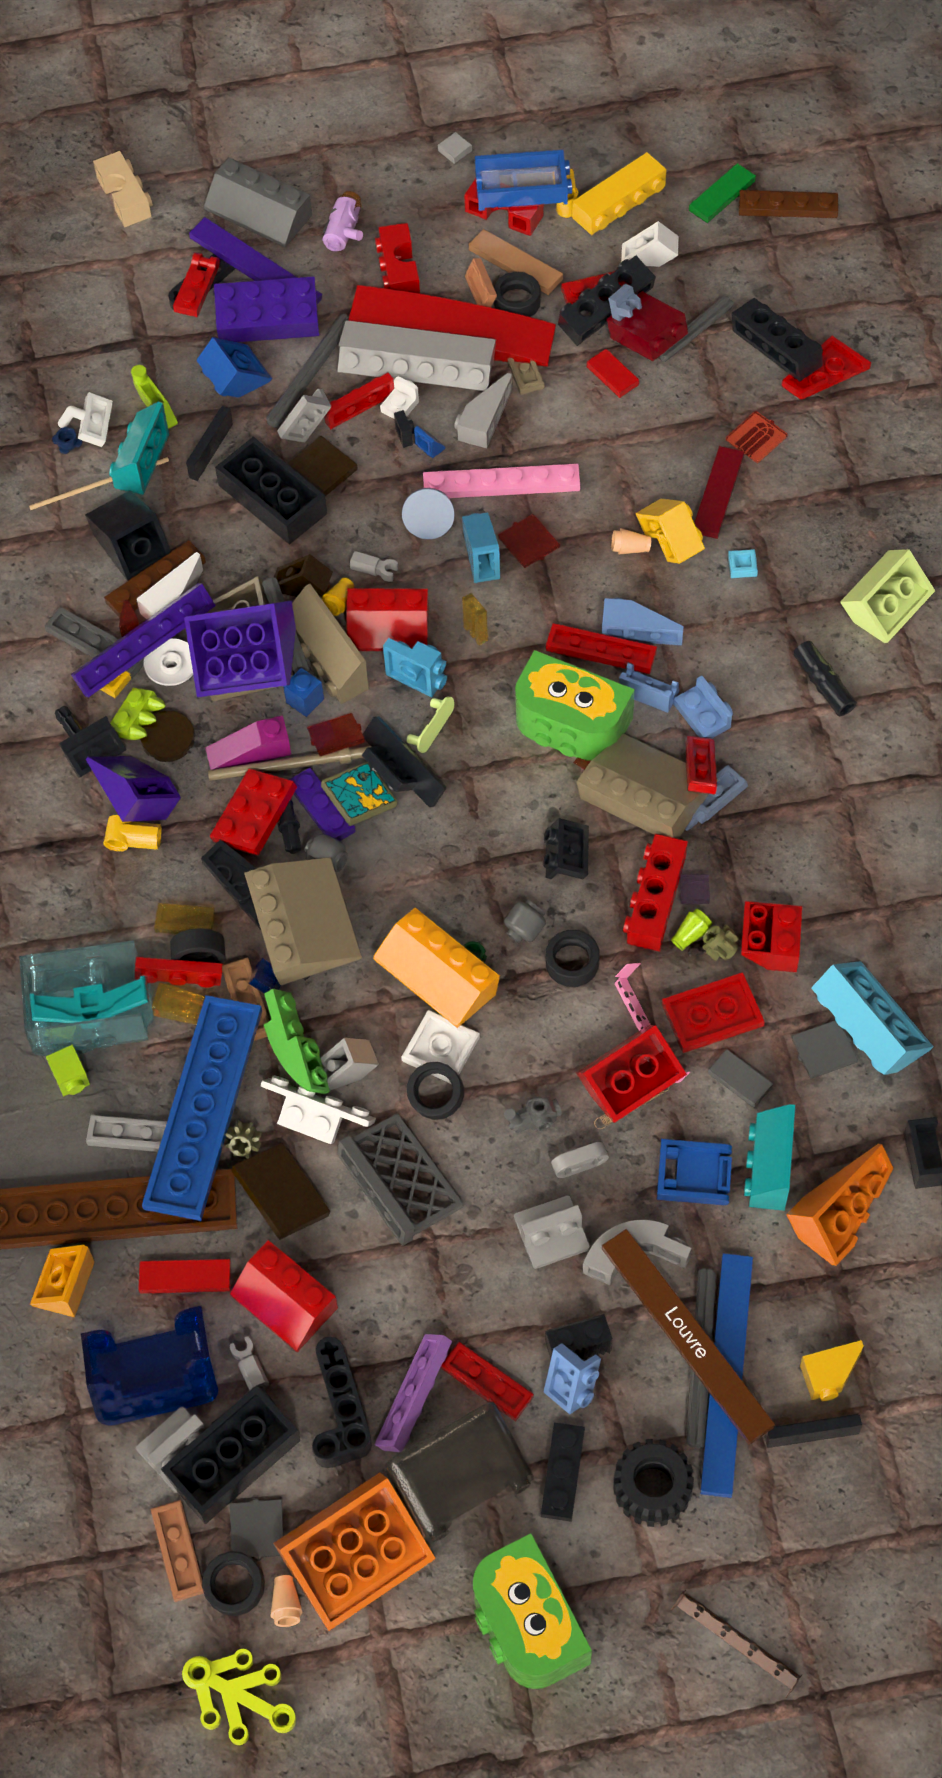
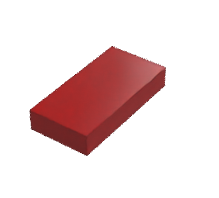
[587,349,639,398]

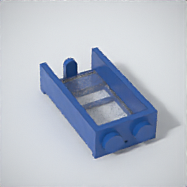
[475,150,572,211]

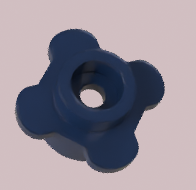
[52,427,83,454]

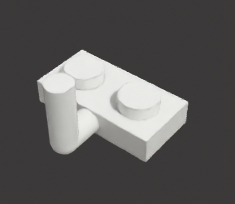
[58,392,113,447]

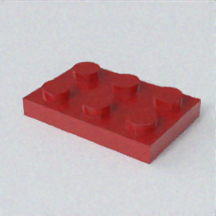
[210,769,297,856]
[662,972,765,1053]

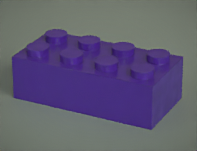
[214,277,319,342]

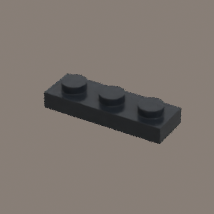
[541,1422,585,1522]

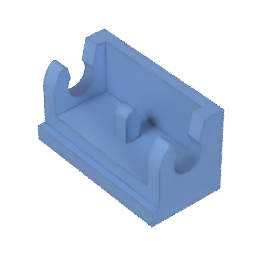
[619,663,679,713]

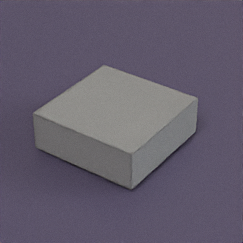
[438,132,472,164]

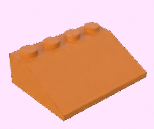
[273,1473,436,1631]

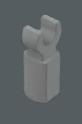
[350,551,398,582]
[230,1336,269,1391]

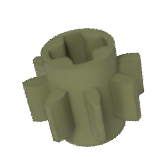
[703,925,739,961]
[225,1120,262,1159]

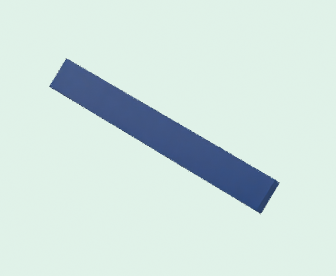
[700,1253,753,1498]

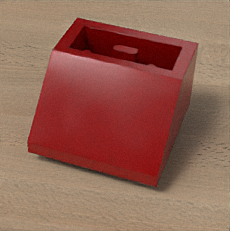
[741,901,802,972]

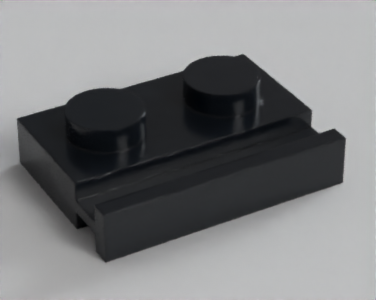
[58,716,127,778]

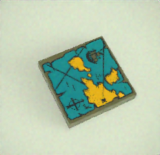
[321,762,398,826]

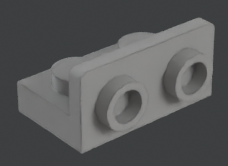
[277,389,331,443]

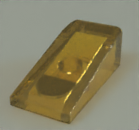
[152,983,205,1025]

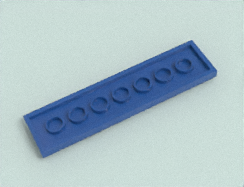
[142,995,262,1221]

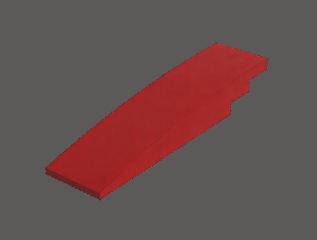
[348,285,556,367]

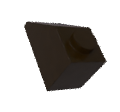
[274,554,333,597]

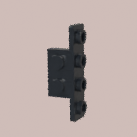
[362,716,446,807]

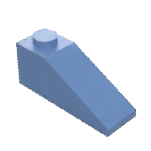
[602,598,684,645]

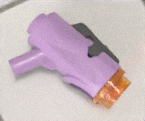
[322,191,363,251]

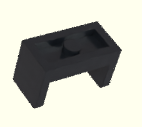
[904,1117,942,1189]

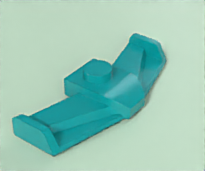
[29,976,149,1028]

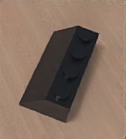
[161,1385,301,1525]

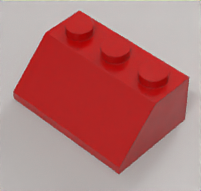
[346,588,429,651]
[576,1025,687,1123]
[230,1240,338,1352]

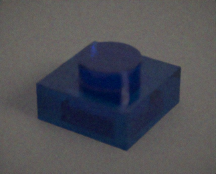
[249,958,281,994]

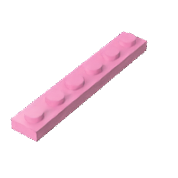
[423,464,580,498]

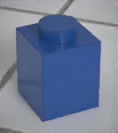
[283,668,324,717]

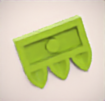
[110,687,166,740]

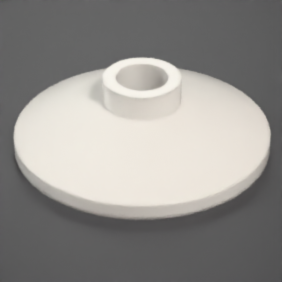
[144,638,193,686]

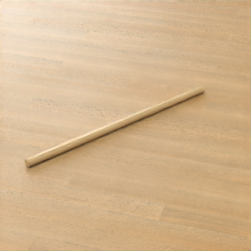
[29,457,169,510]

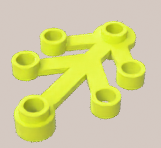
[182,1649,296,1745]

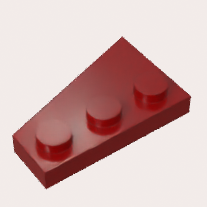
[782,335,871,400]

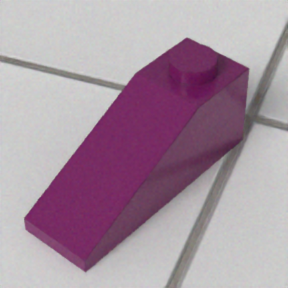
[205,716,291,770]

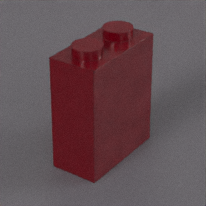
[607,291,688,361]

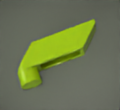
[131,365,178,429]

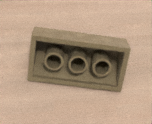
[292,584,369,704]

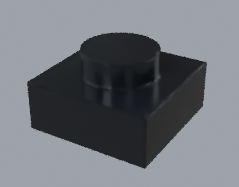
[394,410,415,448]

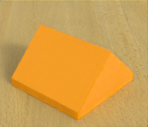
[30,1245,95,1317]

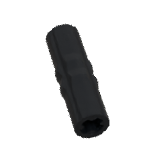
[793,641,857,717]

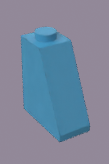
[462,512,500,583]

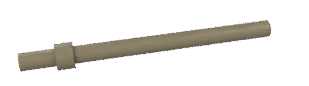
[208,746,371,781]

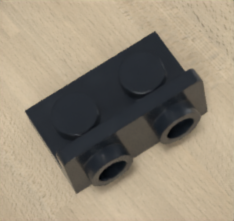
[543,818,589,879]

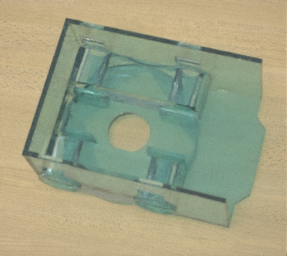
[19,940,154,1056]

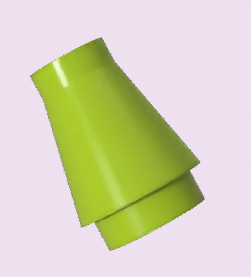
[671,908,712,951]

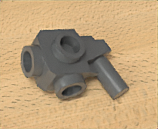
[504,1096,562,1133]

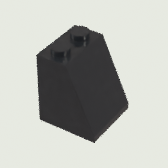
[85,490,171,581]

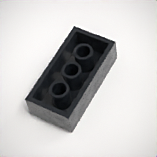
[215,436,327,545]

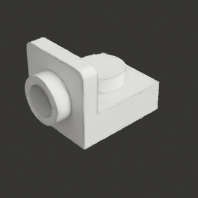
[380,376,419,419]

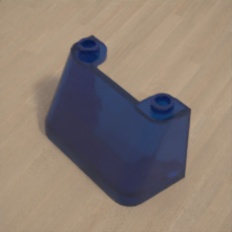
[81,1306,218,1426]

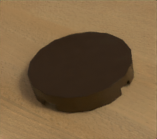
[140,711,195,762]

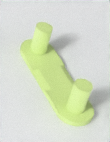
[407,696,454,753]

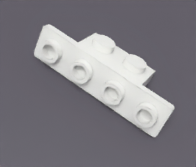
[260,1076,376,1144]

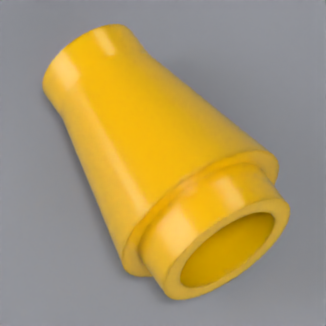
[322,578,354,616]

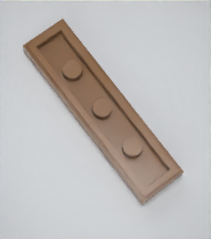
[469,229,563,295]

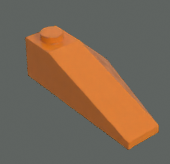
[786,1144,894,1266]

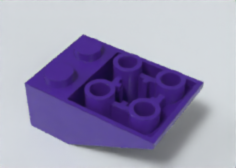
[86,756,181,822]

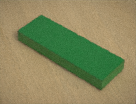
[689,163,756,223]

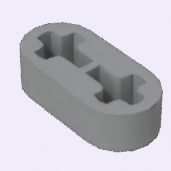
[551,1142,609,1178]

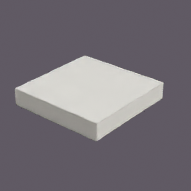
[401,1010,480,1084]

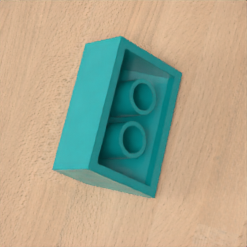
[109,402,169,495]
[744,1104,795,1211]

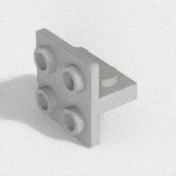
[514,1196,590,1269]
[136,1407,205,1493]

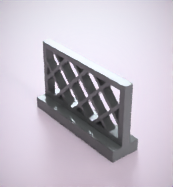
[337,1113,463,1246]

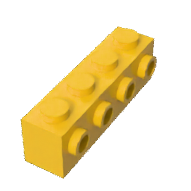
[572,152,666,235]

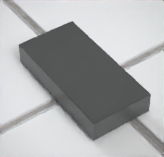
[708,1049,773,1108]

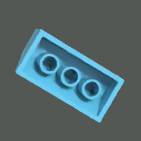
[812,961,934,1075]

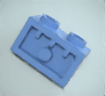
[673,676,733,739]
[544,1343,601,1414]

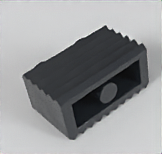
[545,1314,613,1360]

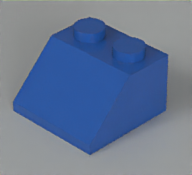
[196,337,272,398]

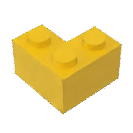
[635,499,705,564]

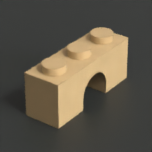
[93,151,153,227]

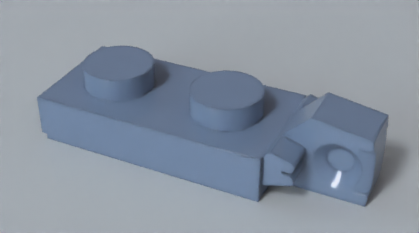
[685,765,748,831]

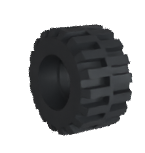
[613,1439,694,1527]

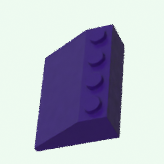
[184,601,296,697]

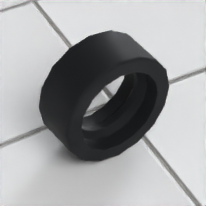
[494,272,541,317]
[170,928,226,964]
[546,930,599,987]
[407,1062,464,1120]
[202,1551,265,1616]

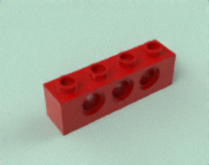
[623,834,688,952]

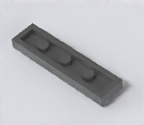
[45,607,144,679]

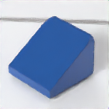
[414,426,445,458]

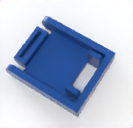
[657,1139,732,1205]

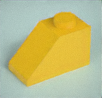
[800,1340,864,1401]

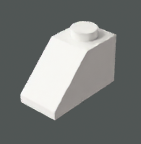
[621,221,679,267]

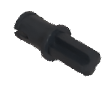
[278,800,302,854]

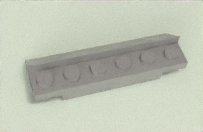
[337,320,496,391]

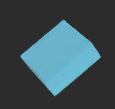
[728,549,758,578]

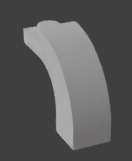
[583,1220,692,1285]

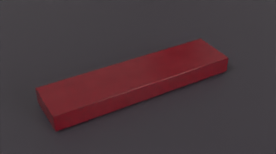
[694,446,744,539]

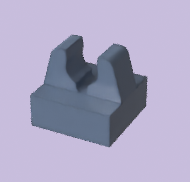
[608,284,642,321]

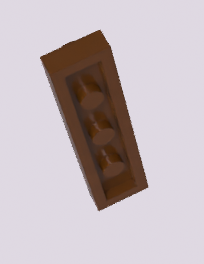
[739,190,838,218]
[104,540,206,620]

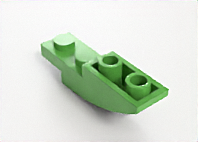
[264,989,330,1094]

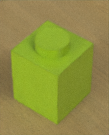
[46,1044,90,1097]

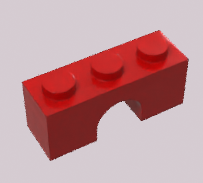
[464,178,544,236]
[375,223,420,294]

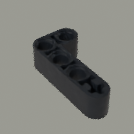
[312,1337,372,1468]

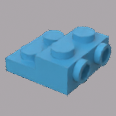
[383,638,447,698]

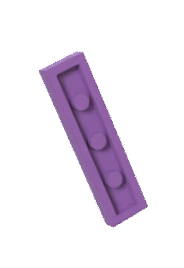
[374,1334,452,1453]

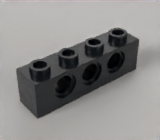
[558,255,656,346]
[731,298,823,381]

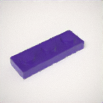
[289,768,356,841]

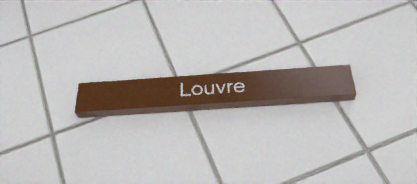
[601,1229,775,1445]

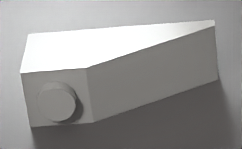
[455,373,513,448]

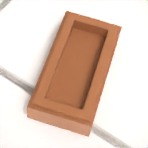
[465,258,497,308]

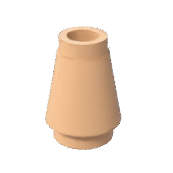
[611,528,651,555]
[271,1575,303,1627]

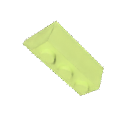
[840,549,935,643]

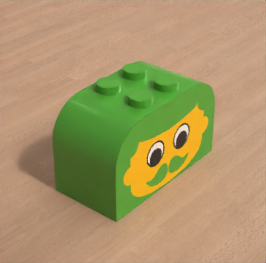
[515,650,635,762]
[473,1533,592,1689]

